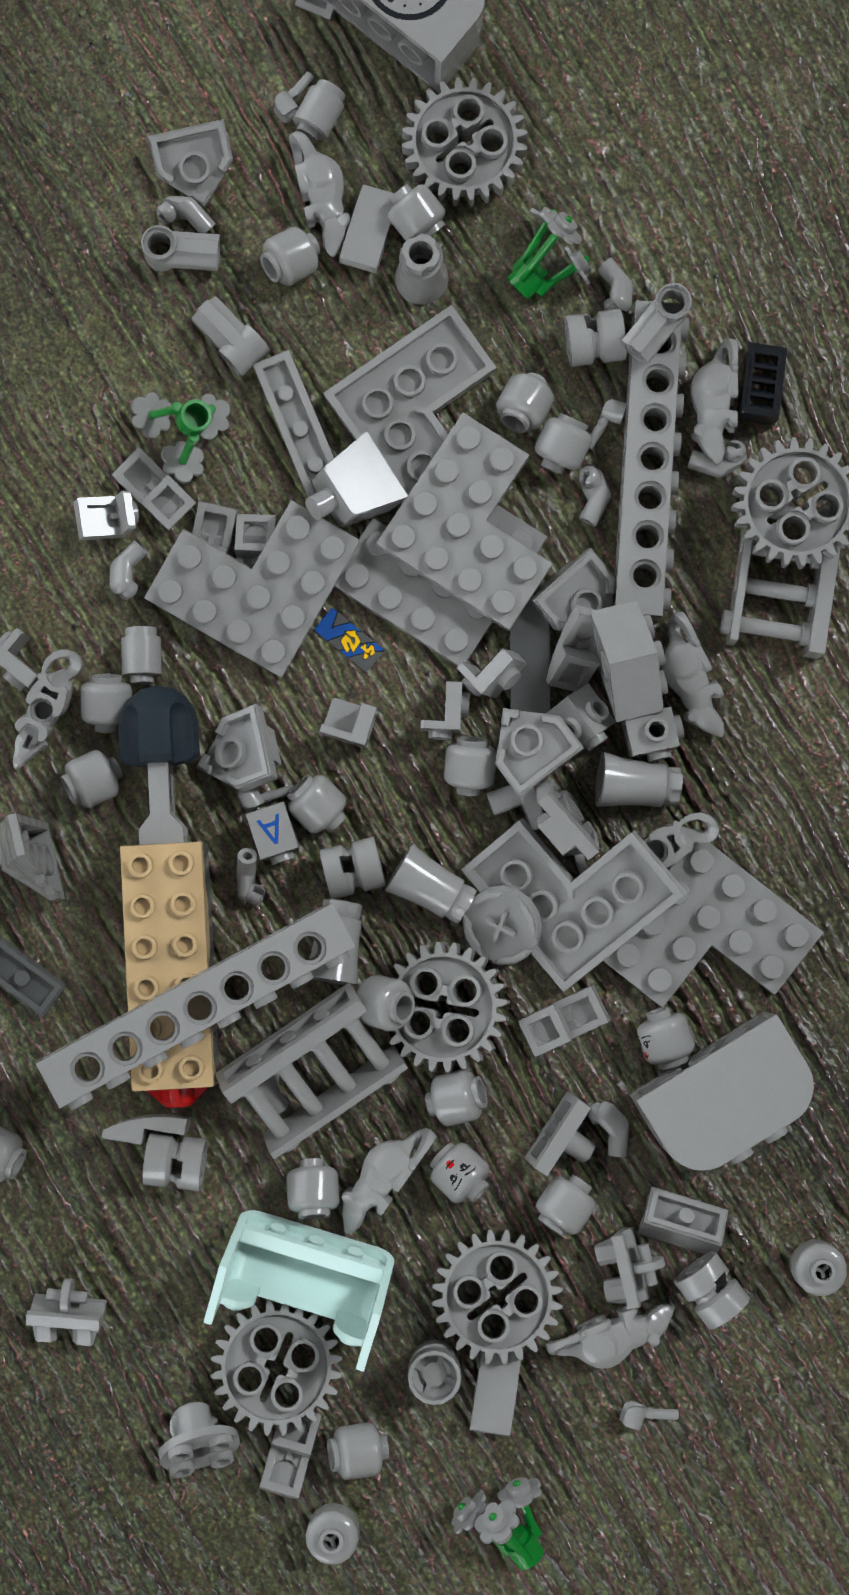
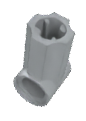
[141,225,220,272]
[621,283,692,364]
[191,296,270,377]

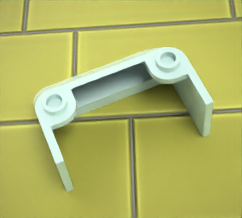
[203,1210,394,1372]

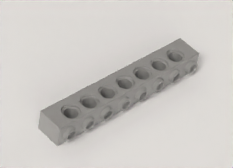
[613,300,689,622]
[35,903,356,1110]

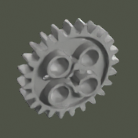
[402,77,528,207]
[731,437,849,569]
[389,942,510,1073]
[432,1230,563,1365]
[211,1300,342,1436]

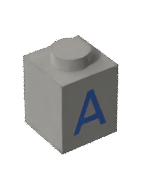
[246,801,301,866]

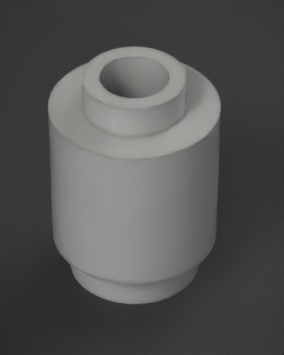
[293,79,345,143]
[121,626,162,685]

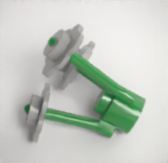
[507,207,591,299]
[131,392,230,484]
[451,1477,544,1570]

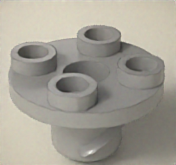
[158,1402,240,1478]

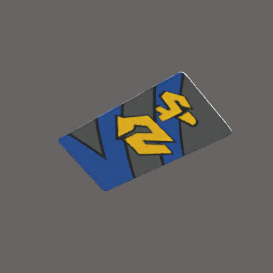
[314,608,384,672]

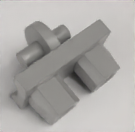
[594,1227,666,1309]
[26,1278,107,1346]

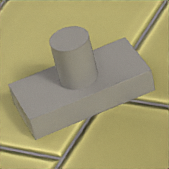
[486,785,544,831]
[524,1091,595,1176]

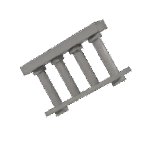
[720,499,840,659]
[215,982,408,1159]

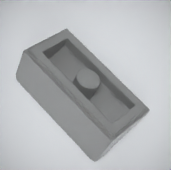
[638,1187,729,1254]

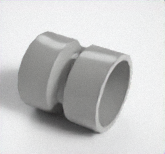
[564,308,627,367]
[320,837,386,899]
[143,1132,208,1191]
[674,1251,750,1330]
[408,1339,461,1405]

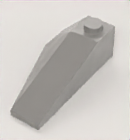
[0,813,65,901]

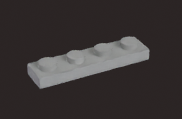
[253,350,334,498]

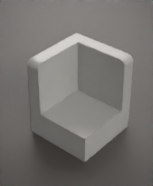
[319,698,378,749]

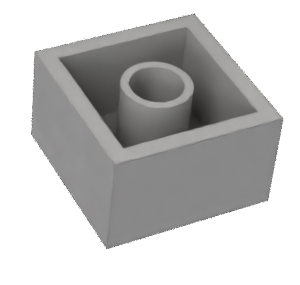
[591,600,668,722]

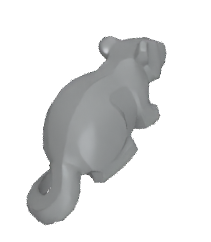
[289,131,350,257]
[690,339,738,465]
[660,611,724,737]
[12,649,84,770]
[644,812,719,868]
[341,1128,437,1234]
[546,1304,675,1369]

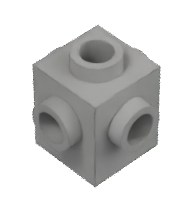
[546,683,616,751]
[621,707,684,762]

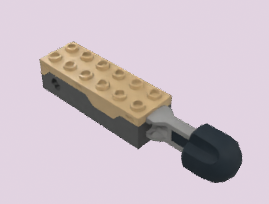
[119,686,220,1108]

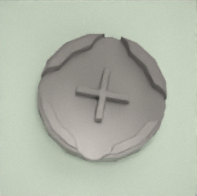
[462,885,542,965]

